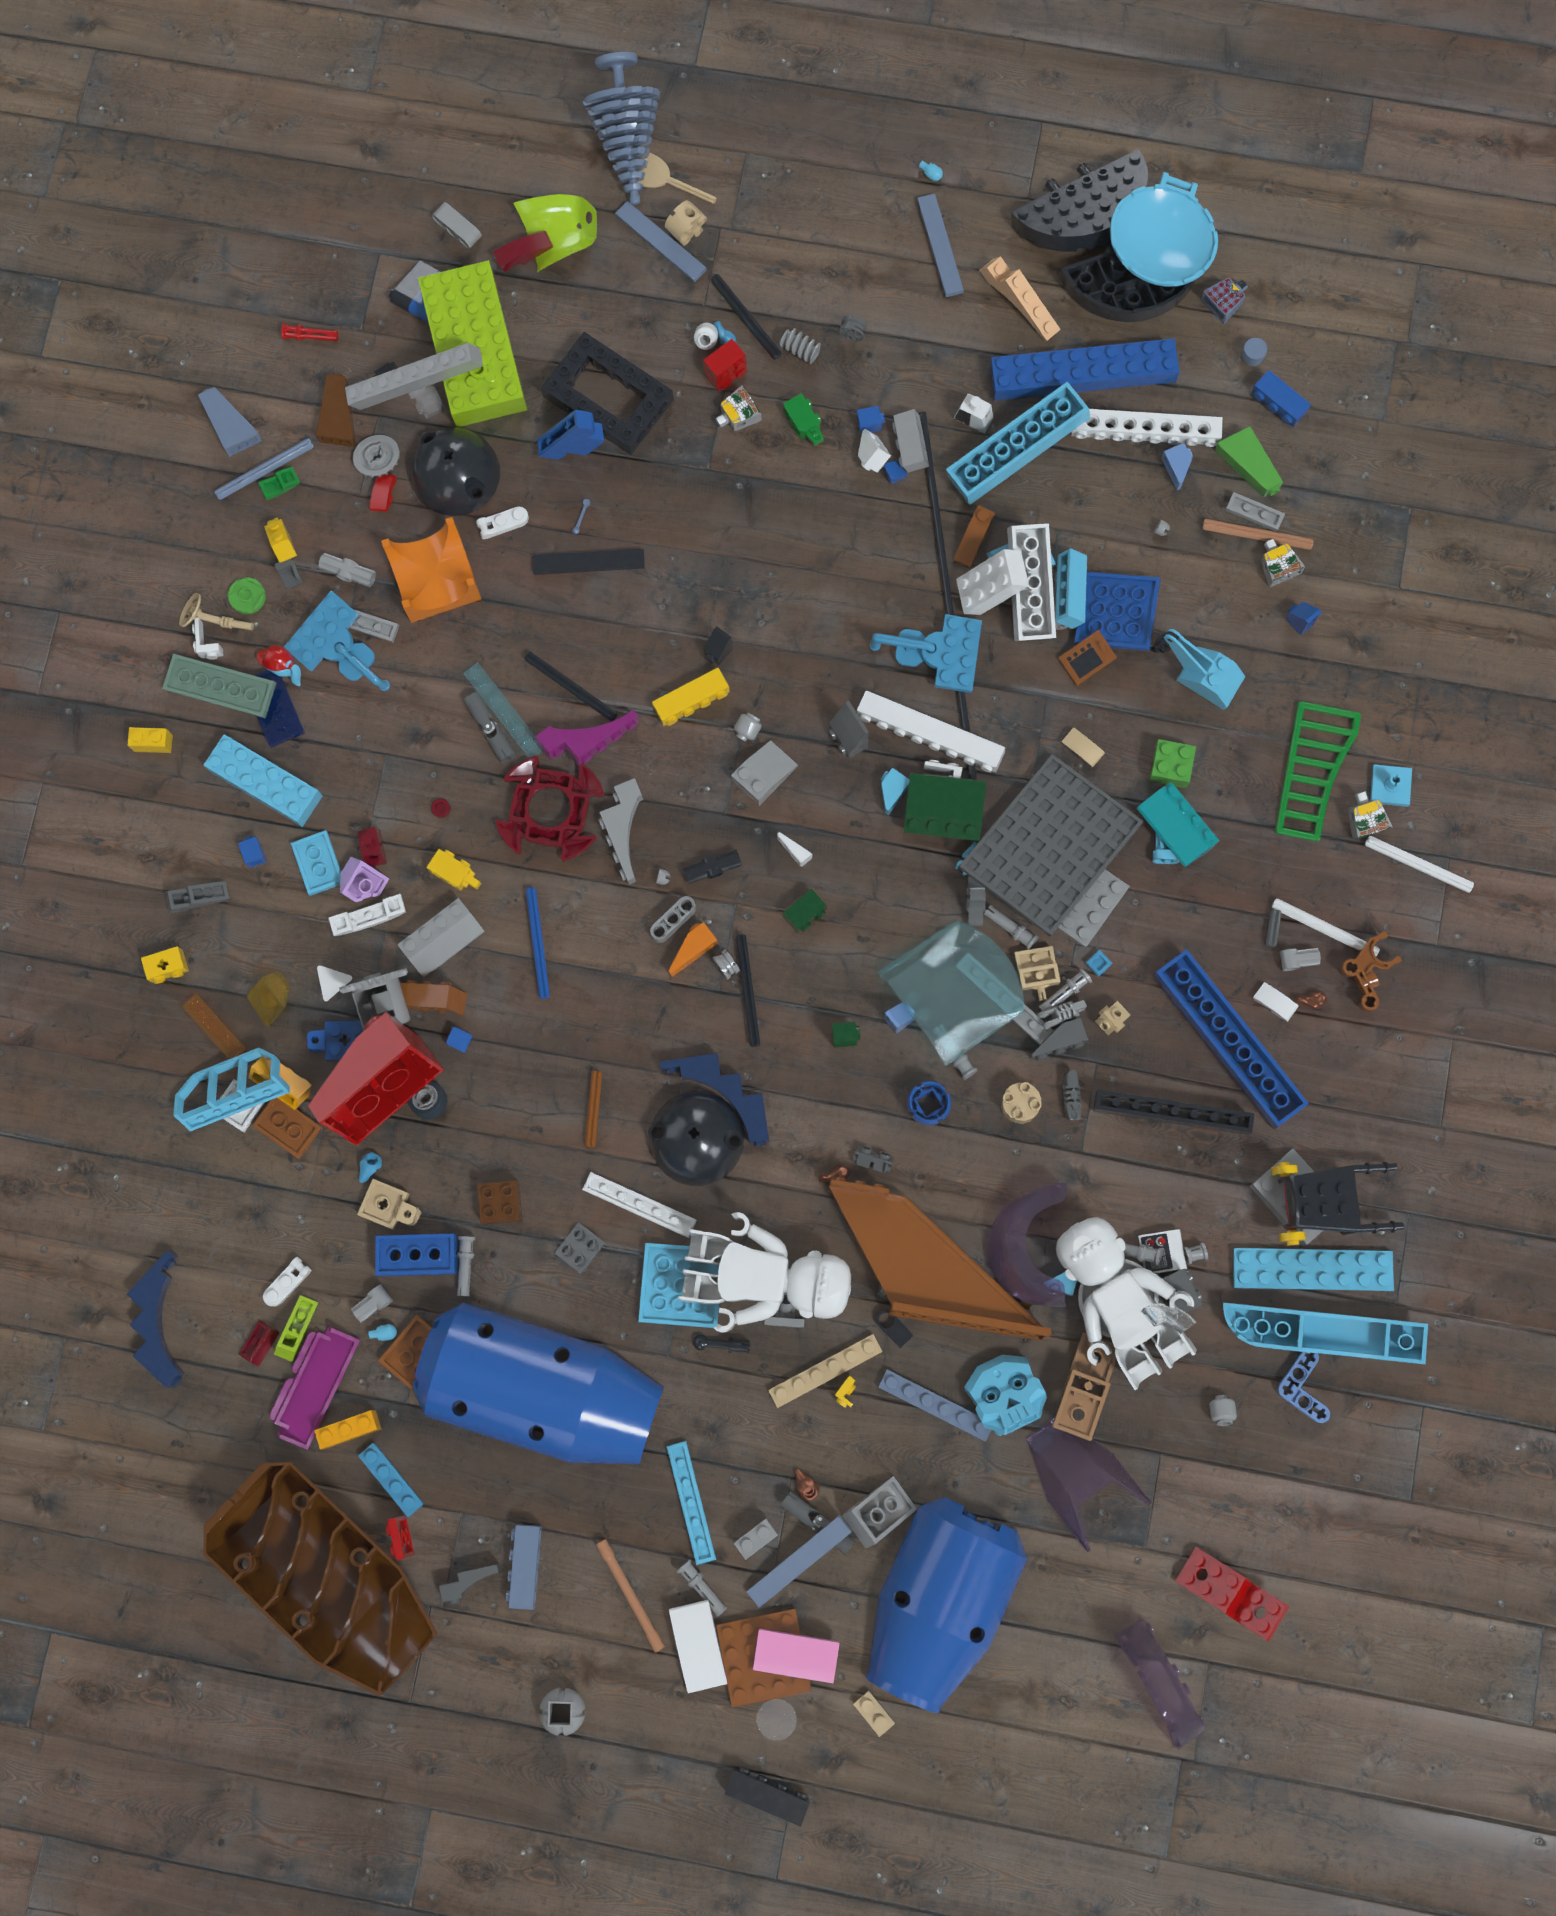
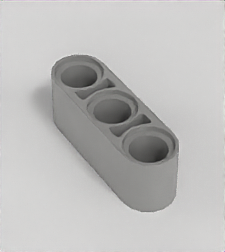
[432,202,482,249]
[650,896,696,943]

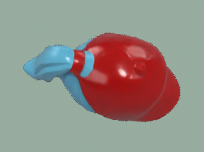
[257,645,301,686]

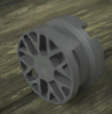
[839,315,867,341]

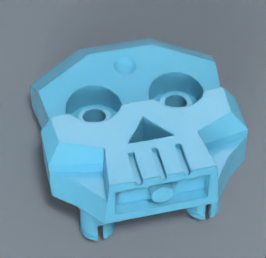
[964,1354,1047,1436]

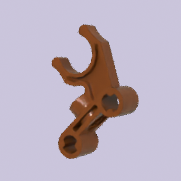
[1340,931,1401,1012]

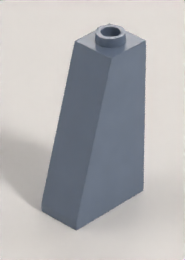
[198,387,262,457]

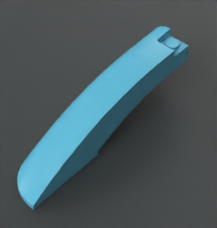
[1223,1303,1428,1364]

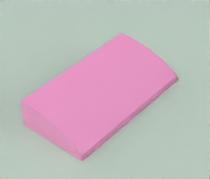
[753,1628,840,1683]

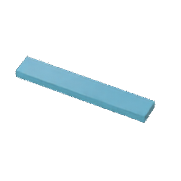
[667,1441,716,1565]

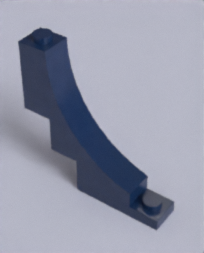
[660,1053,769,1147]
[127,1250,185,1388]

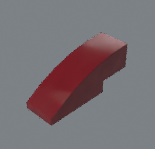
[493,231,553,272]

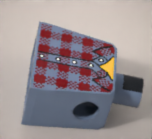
[1201,278,1248,325]

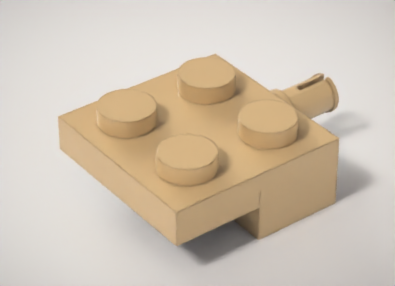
[1014,946,1060,1001]

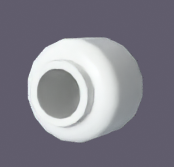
[694,323,718,350]

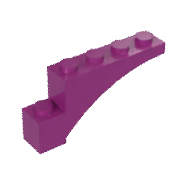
[535,710,638,765]

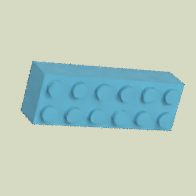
[203,734,323,827]

